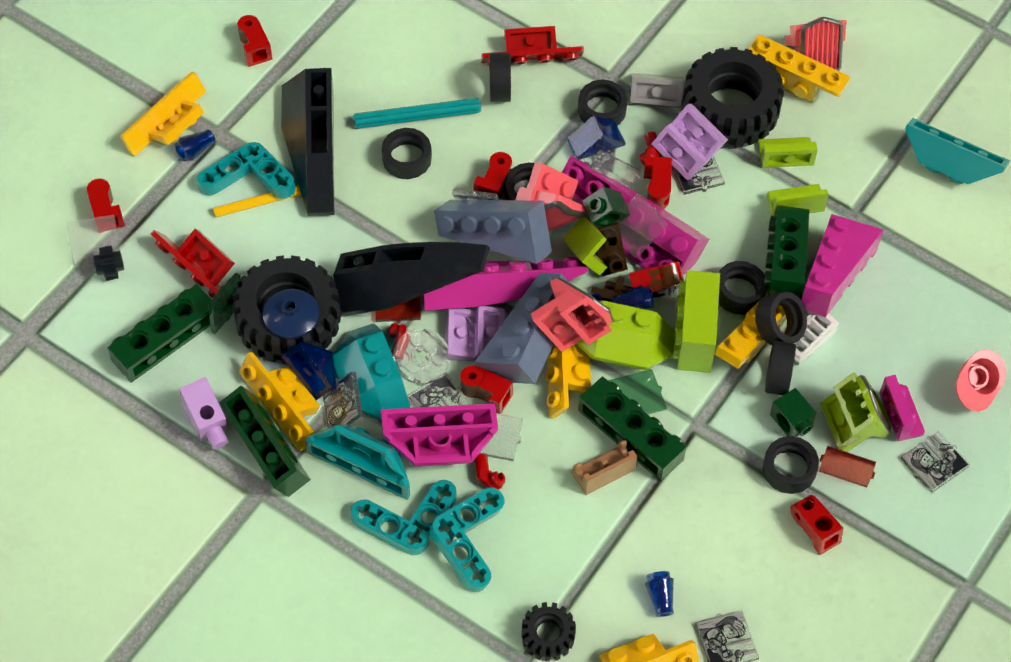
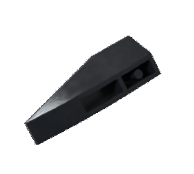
[281,68,335,216]
[333,242,490,316]

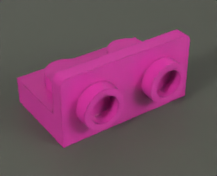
[879,375,925,442]

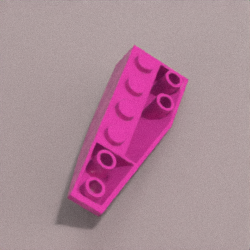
[562,156,710,276]
[422,257,588,311]

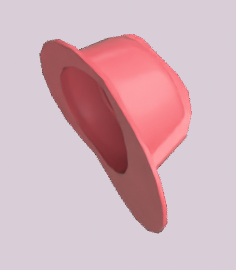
[956,350,1006,412]

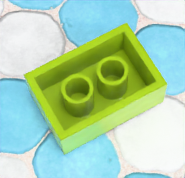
[673,270,720,373]

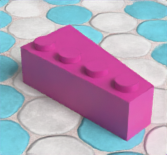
[801,214,883,317]

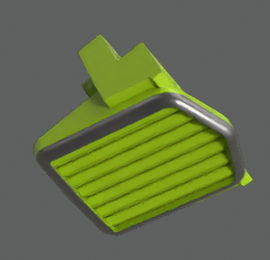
[820,372,891,453]

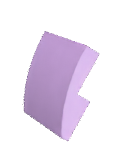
[652,104,728,180]
[445,306,505,361]

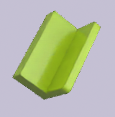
[758,137,818,168]
[767,184,829,216]
[563,216,607,275]

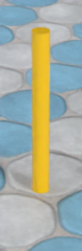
[213,185,301,218]

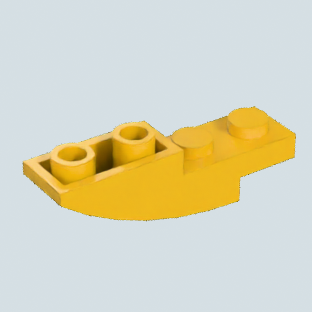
[714,293,786,369]

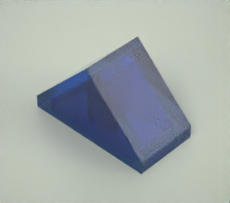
[567,115,626,160]
[282,342,336,400]

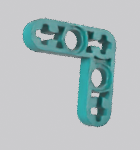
[197,142,296,199]
[351,480,457,555]
[430,488,505,592]

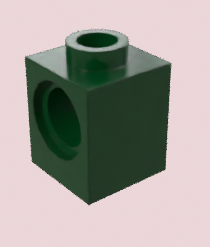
[583,187,630,227]
[770,388,816,437]

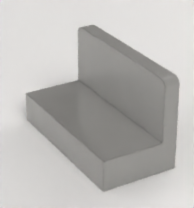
[630,73,684,107]

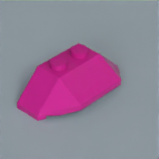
[381,403,498,467]

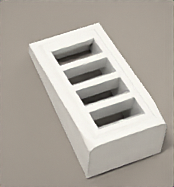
[794,313,839,365]

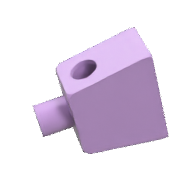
[179,377,229,450]

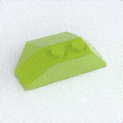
[576,301,675,370]

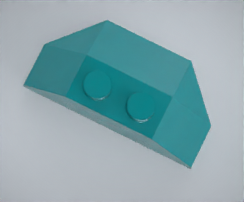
[905,118,1010,184]
[330,323,411,423]
[305,425,410,500]

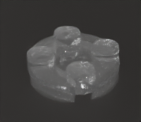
[393,329,450,386]

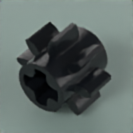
[93,245,125,281]

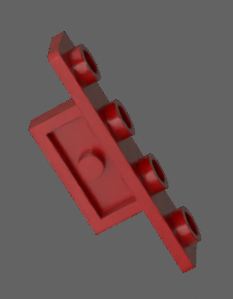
[481,26,584,66]
[151,228,235,304]

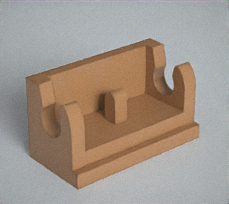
[571,440,637,495]

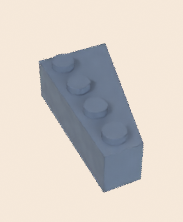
[434,200,552,264]
[475,273,567,384]

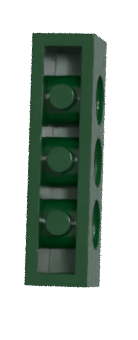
[764,205,810,300]
[107,284,220,383]
[578,376,686,482]
[219,385,311,497]

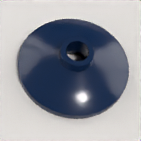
[263,289,319,339]

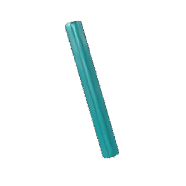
[353,98,481,129]

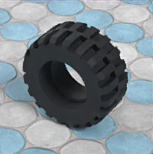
[682,47,784,148]
[232,255,341,364]

